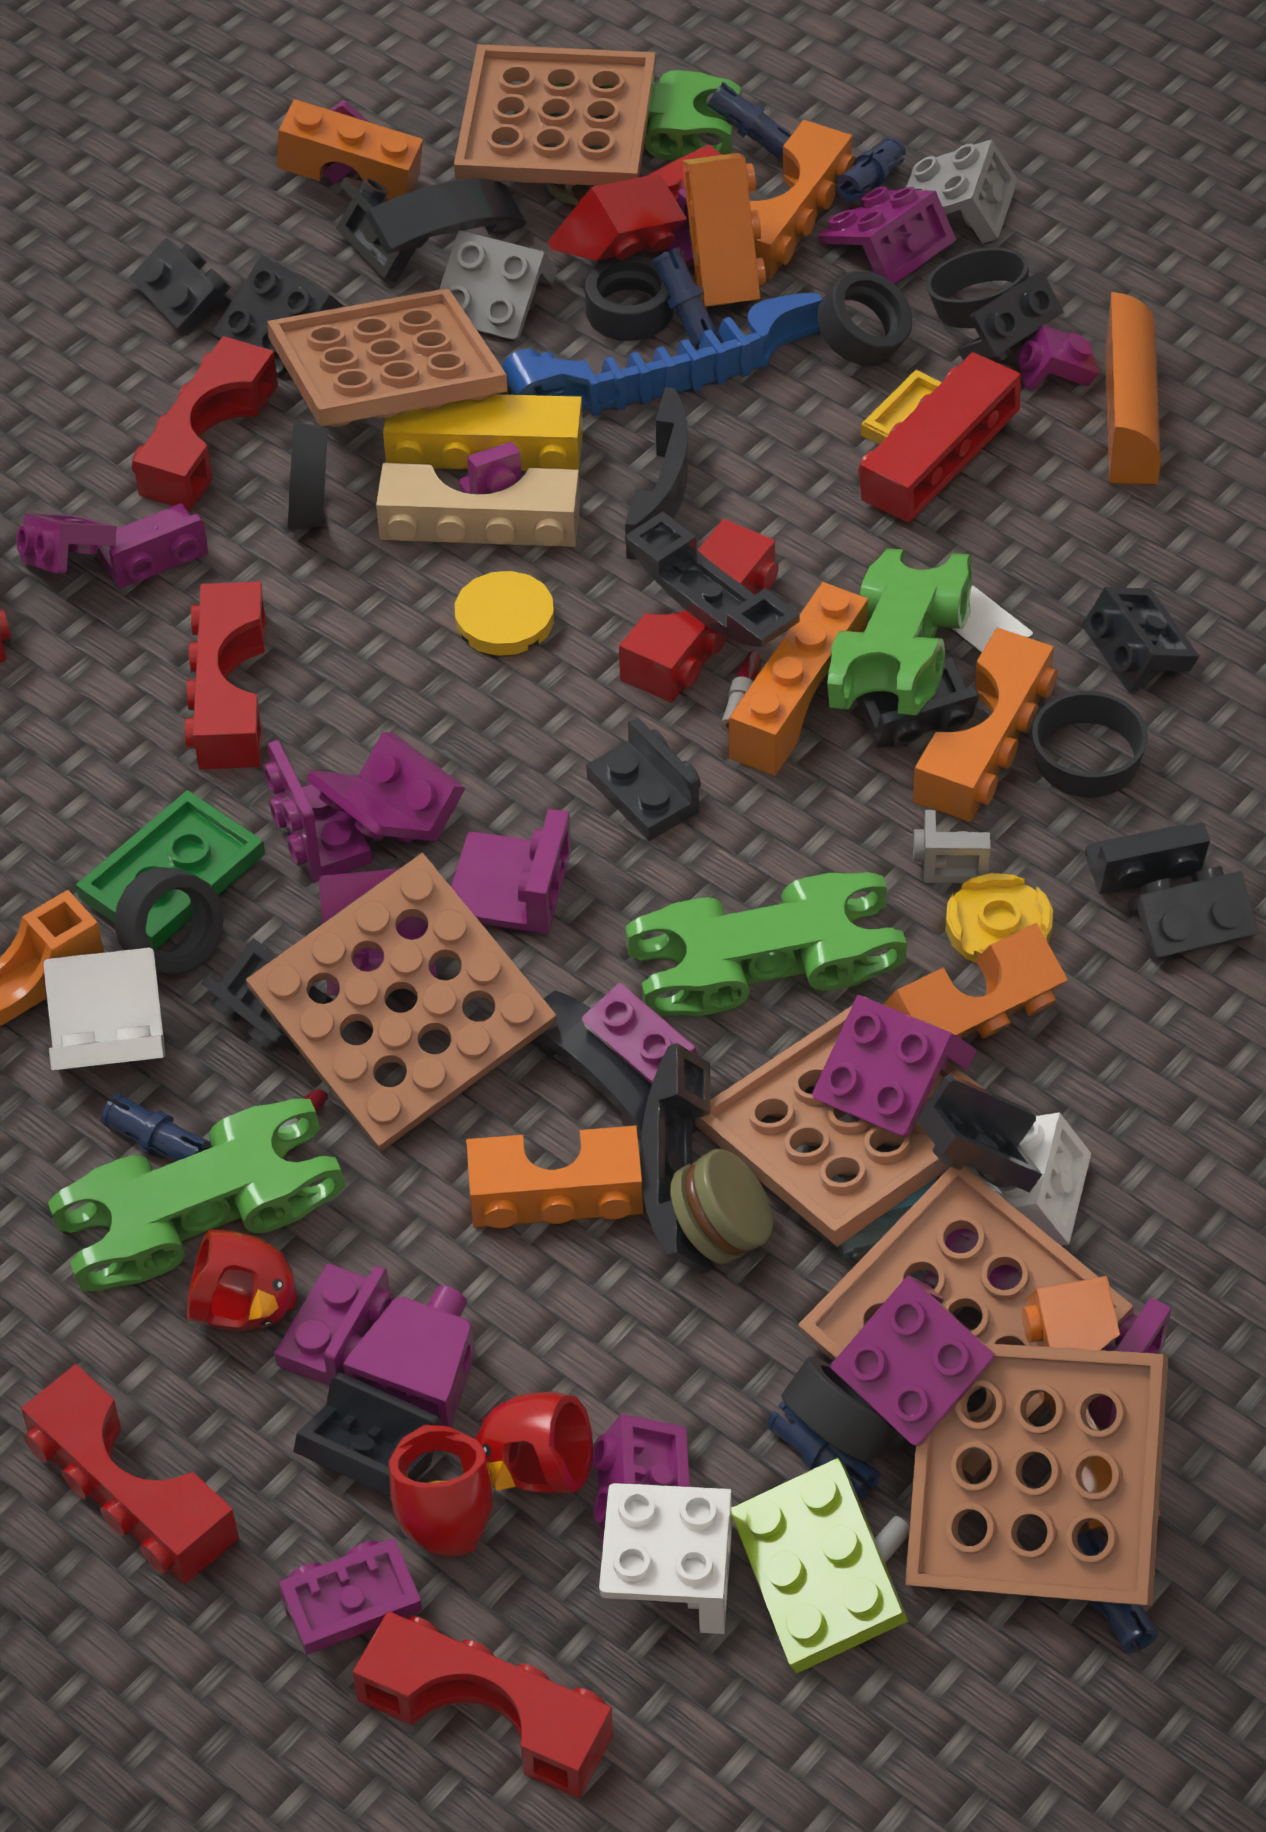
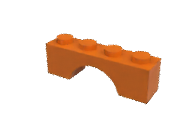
[750,119,856,280]
[729,582,868,776]
[913,627,1058,822]
[0,890,104,1026]
[1022,1276,1160,1534]

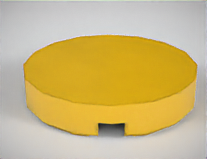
[454,571,554,656]
[945,873,1053,963]

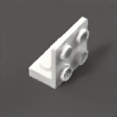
[43,948,166,1070]
[964,1112,1091,1246]
[599,1483,732,1634]

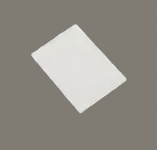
[952,586,1033,652]

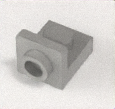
[913,810,990,883]

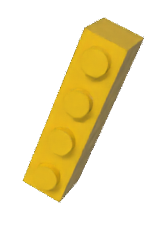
[383,394,583,471]

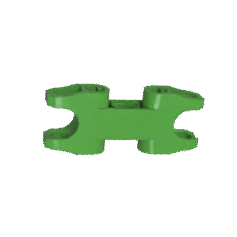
[512,70,741,160]
[827,548,973,715]
[625,872,907,1017]
[48,1099,346,1292]

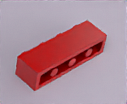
[858,352,1021,523]

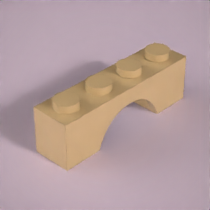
[376,463,580,547]

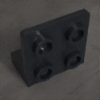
[213,254,345,376]

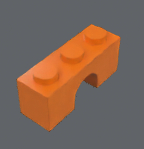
[277,99,423,200]
[883,923,1068,1039]
[466,1126,643,1228]

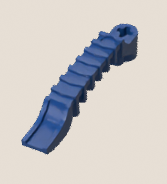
[502,293,823,416]

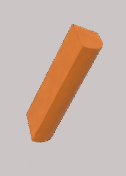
[1105,292,1161,484]

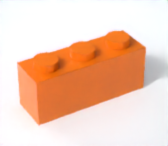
[682,153,766,306]

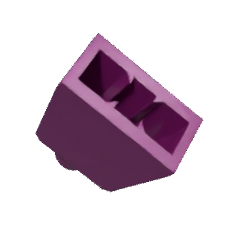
[343,1285,475,1428]

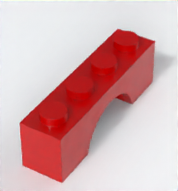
[132,336,278,511]
[619,519,779,703]
[185,582,266,770]
[21,1364,239,1585]
[352,1611,613,1799]

